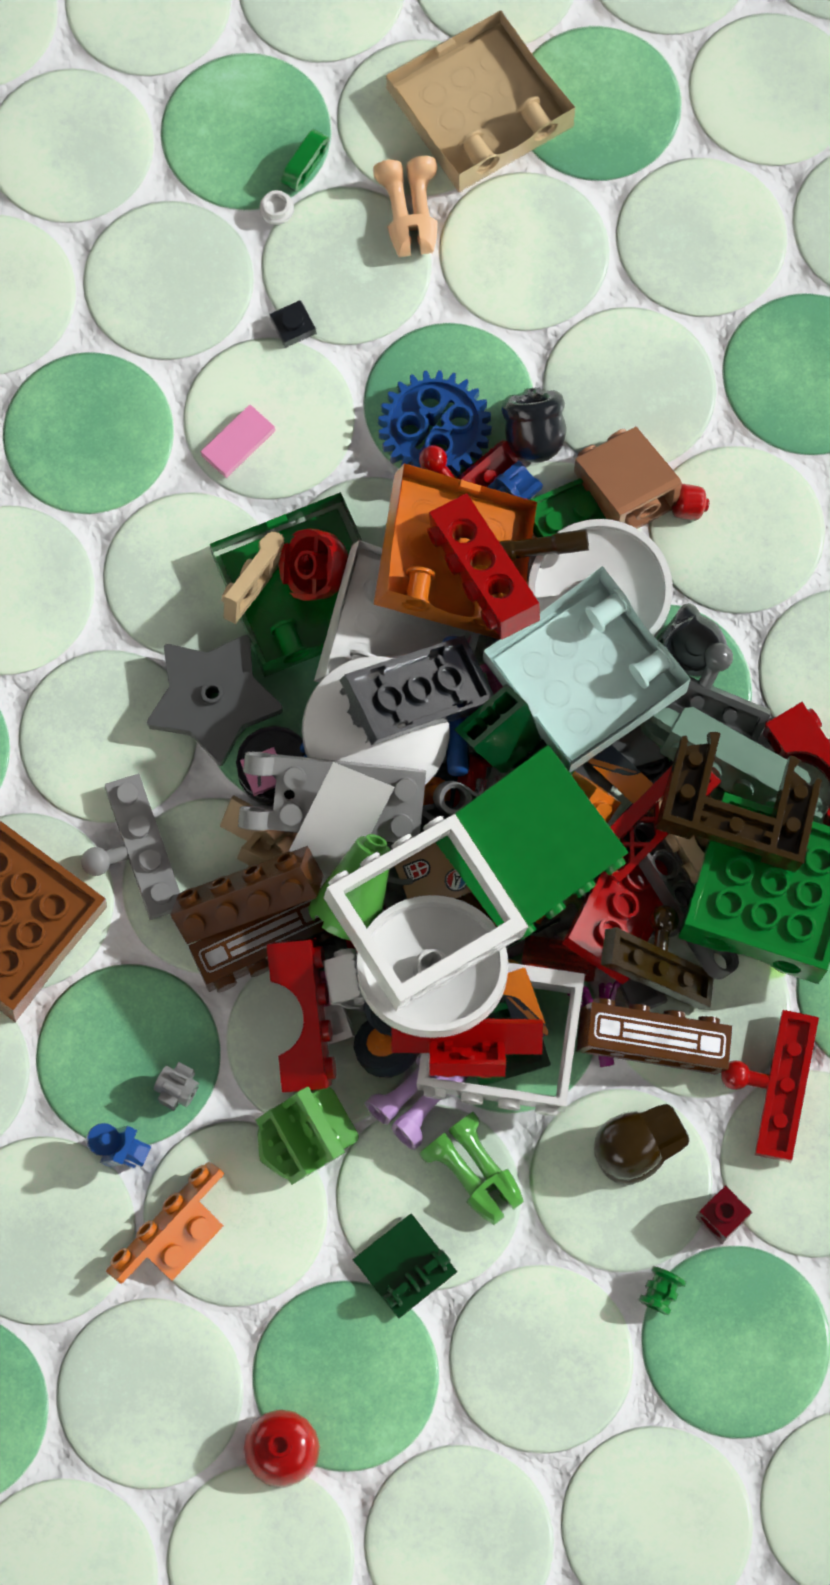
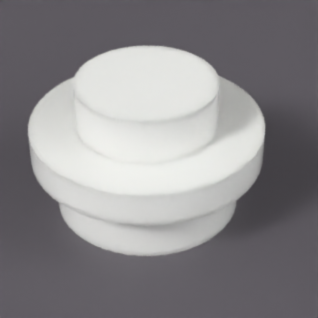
[260,190,294,225]

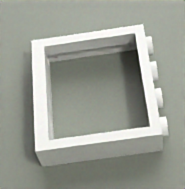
[324,814,528,1011]
[417,963,585,1116]

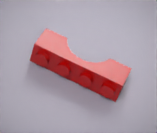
[762,702,830,826]
[266,938,337,1093]

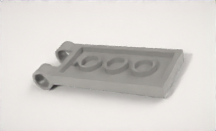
[238,752,426,842]

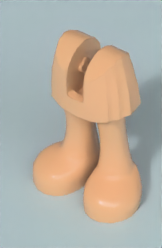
[373,156,438,257]

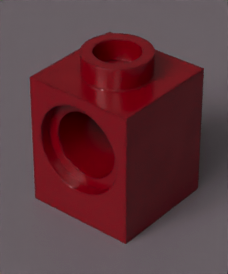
[696,1185,752,1244]

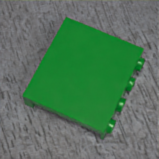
[435,744,629,942]

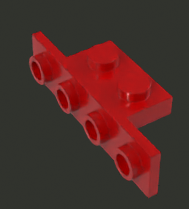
[391,1019,543,1078]

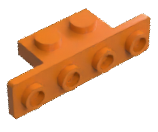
[106,1162,224,1284]

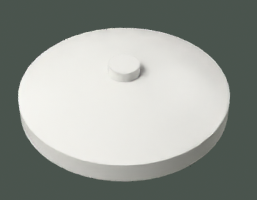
[528,519,673,637]
[302,656,449,785]
[357,895,508,1038]

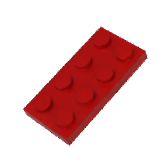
[562,838,668,985]

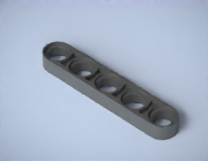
[624,823,739,980]

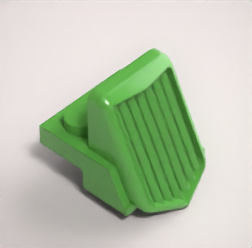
[255,1087,359,1185]

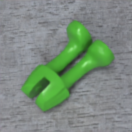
[419,1112,524,1225]

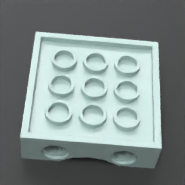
[483,566,690,773]

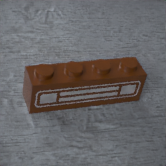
[188,899,337,993]
[576,998,732,1075]

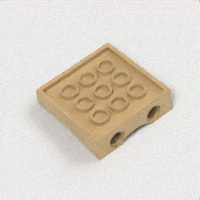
[386,10,575,193]

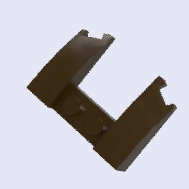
[655,731,822,873]

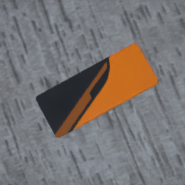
[588,744,653,804]
[503,968,549,1037]

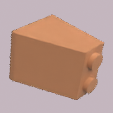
[574,426,682,529]

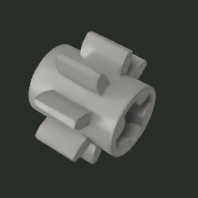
[153,1062,200,1110]

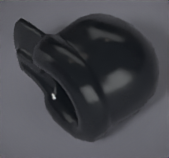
[501,387,566,463]
[657,603,727,679]

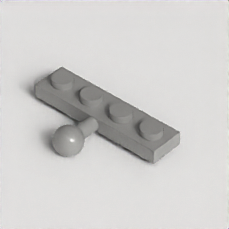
[81,774,180,920]

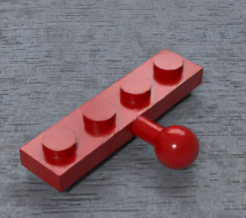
[419,440,526,487]
[721,1010,819,1163]

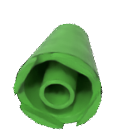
[308,834,391,940]

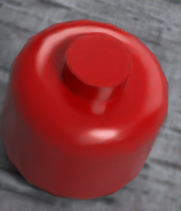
[671,484,709,521]

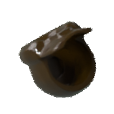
[594,1104,689,1185]

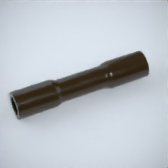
[499,529,589,561]

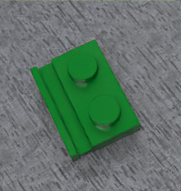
[530,478,606,538]

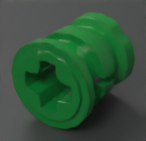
[638,1266,686,1315]

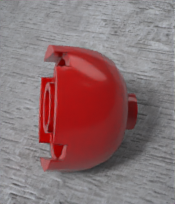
[279,529,349,601]
[243,1409,320,1488]

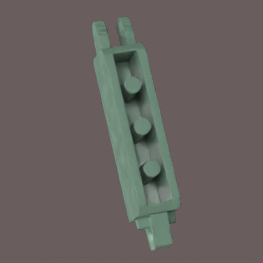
[640,707,828,823]

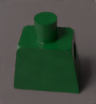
[454,684,541,773]

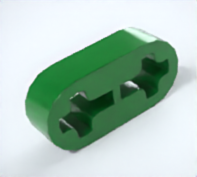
[281,129,330,191]

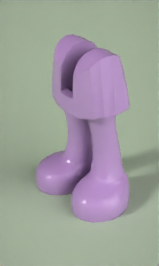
[365,1056,468,1150]

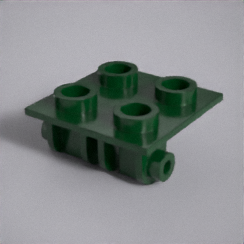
[352,1213,458,1319]

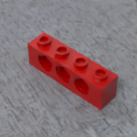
[427,493,540,640]

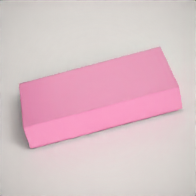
[201,405,275,478]

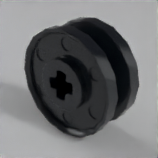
[236,726,306,807]

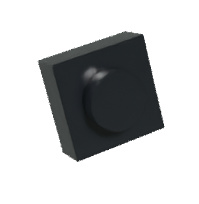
[270,300,316,348]

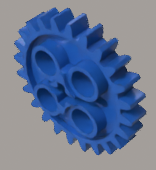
[378,370,492,477]

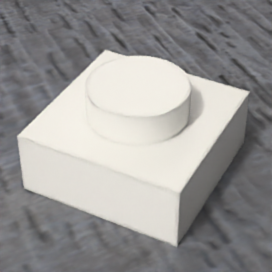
[324,1005,355,1045]

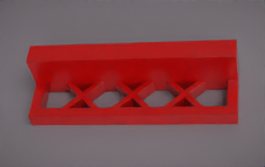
[609,766,721,884]

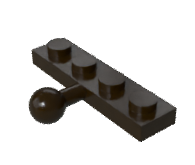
[601,905,714,1009]

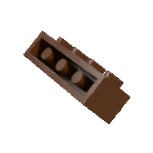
[170,846,324,945]

